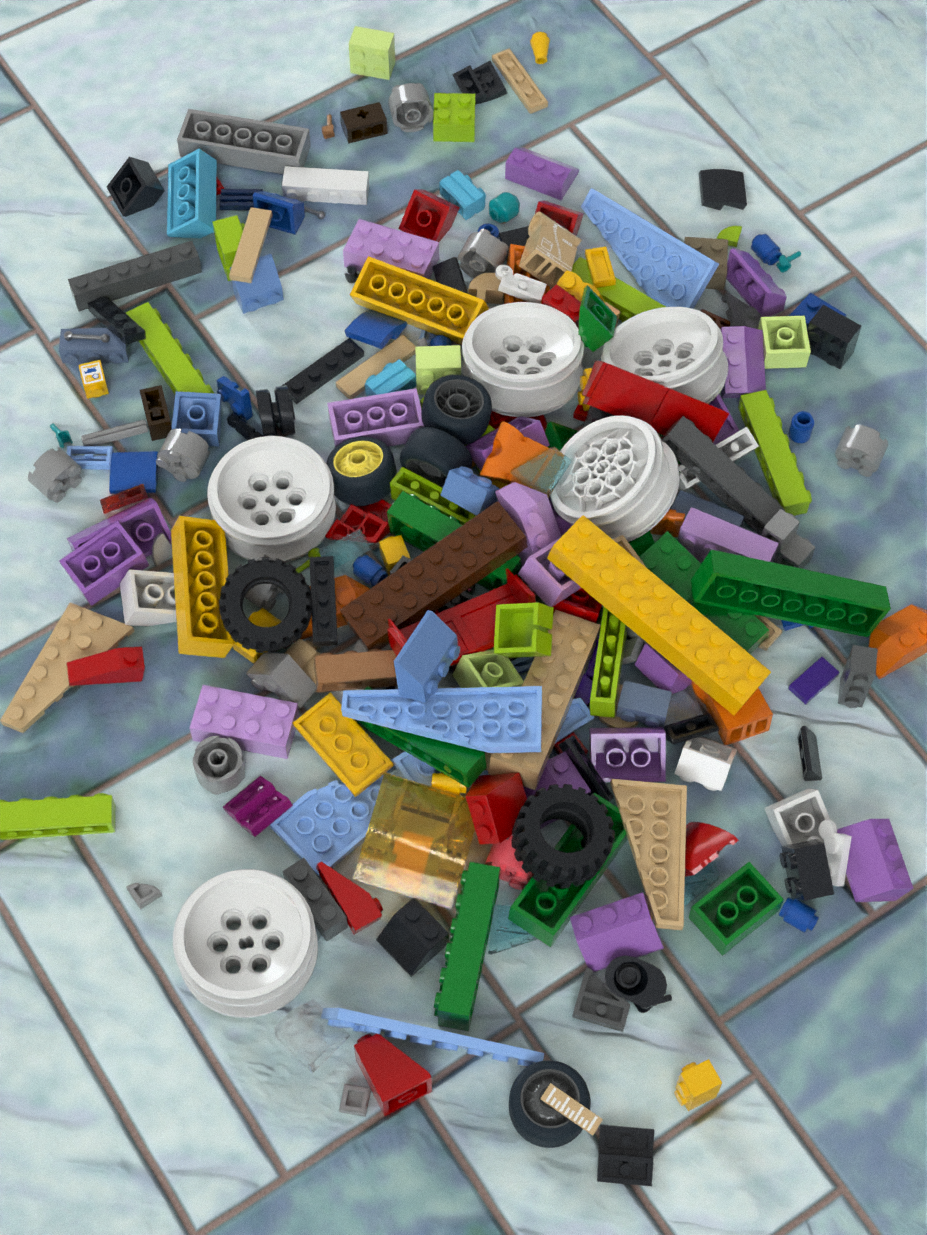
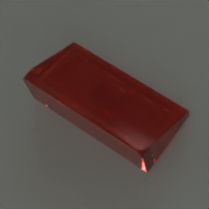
[100,484,149,514]

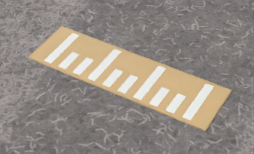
[541,1083,603,1135]

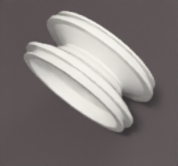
[462,302,584,417]
[601,307,728,404]
[549,415,679,542]
[207,436,336,563]
[173,869,318,1018]

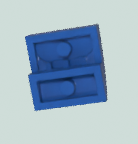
[344,310,407,349]
[109,451,158,494]

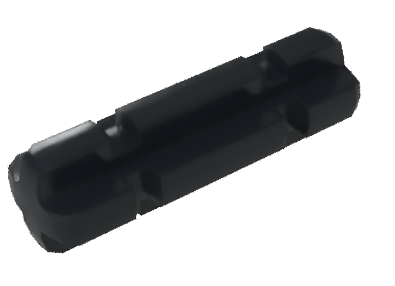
[227,413,264,440]

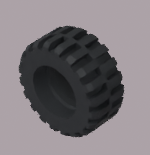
[219,557,312,653]
[511,784,615,888]

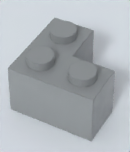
[762,509,815,569]
[246,652,317,709]

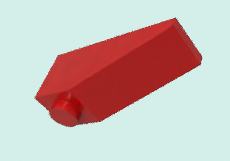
[66,646,145,686]
[316,861,383,935]

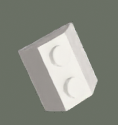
[675,736,737,791]

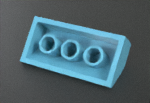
[167,148,217,239]

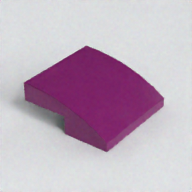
[223,776,293,837]

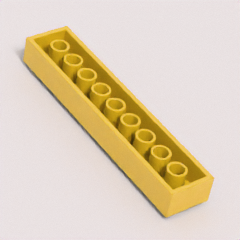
[547,515,771,716]

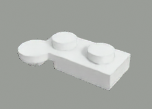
[495,265,547,304]
[819,820,852,886]

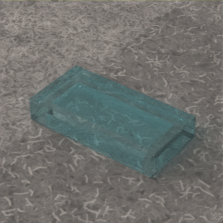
[319,529,372,569]

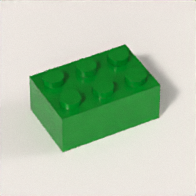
[688,862,784,956]

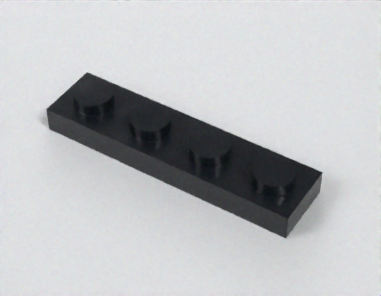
[88,297,146,344]
[282,338,364,404]
[309,556,338,646]

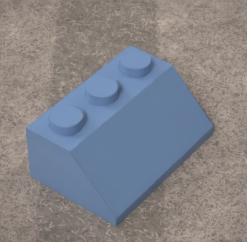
[394,610,460,703]

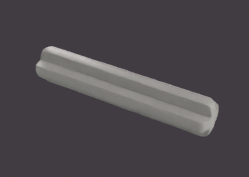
[81,420,148,446]

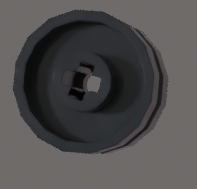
[256,385,295,436]

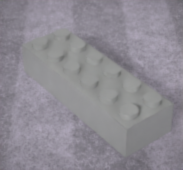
[177,109,311,174]

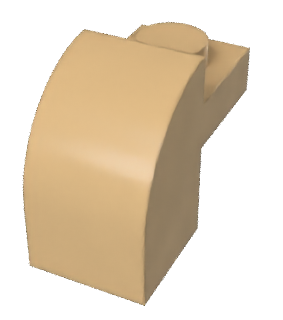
[468,273,504,304]

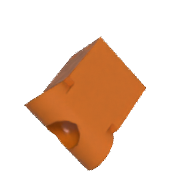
[479,422,563,495]
[691,681,773,745]

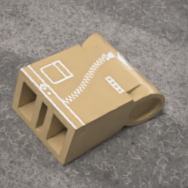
[519,212,582,288]

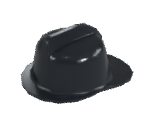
[605,955,667,1006]

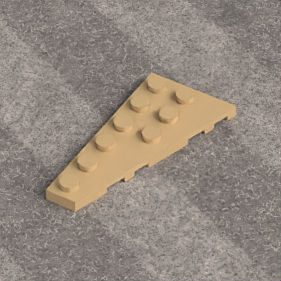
[0,603,134,733]
[610,779,687,930]

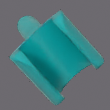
[776,251,801,273]
[50,423,73,448]

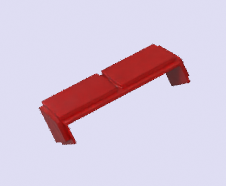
[582,361,729,443]
[387,568,536,666]

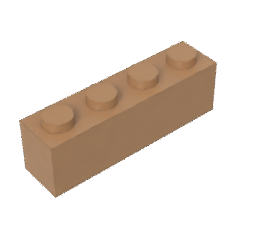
[314,649,398,693]

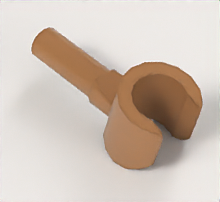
[322,114,335,139]

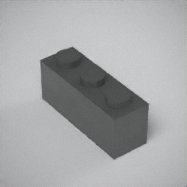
[838,645,878,708]
[283,858,348,942]

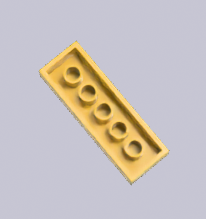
[350,256,489,345]
[171,516,234,658]

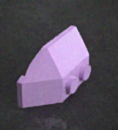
[495,482,562,567]

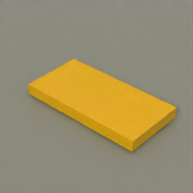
[292,692,394,797]

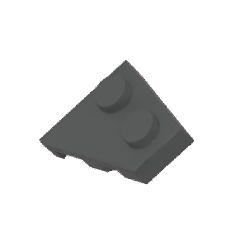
[721,292,761,329]
[572,967,630,1032]

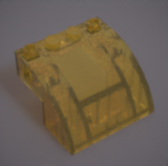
[353,772,475,909]

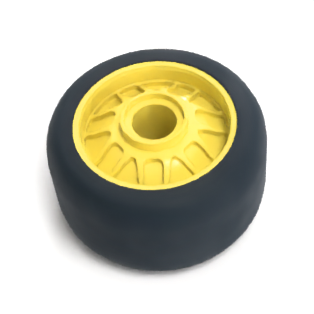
[326,437,397,506]

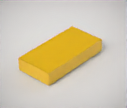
[585,246,616,288]

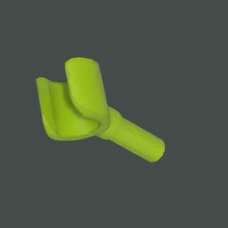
[296,548,322,573]

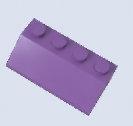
[66,498,172,558]

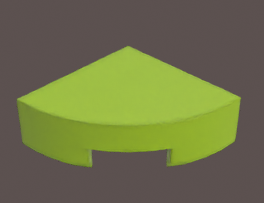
[717,226,742,247]

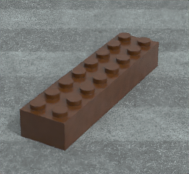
[340,501,528,652]

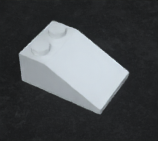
[120,570,177,626]
[764,788,830,846]

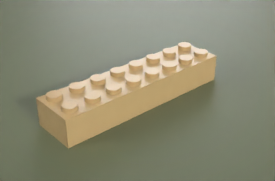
[488,610,601,790]

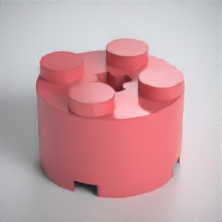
[485,836,534,890]

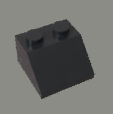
[107,156,165,217]
[376,897,449,977]

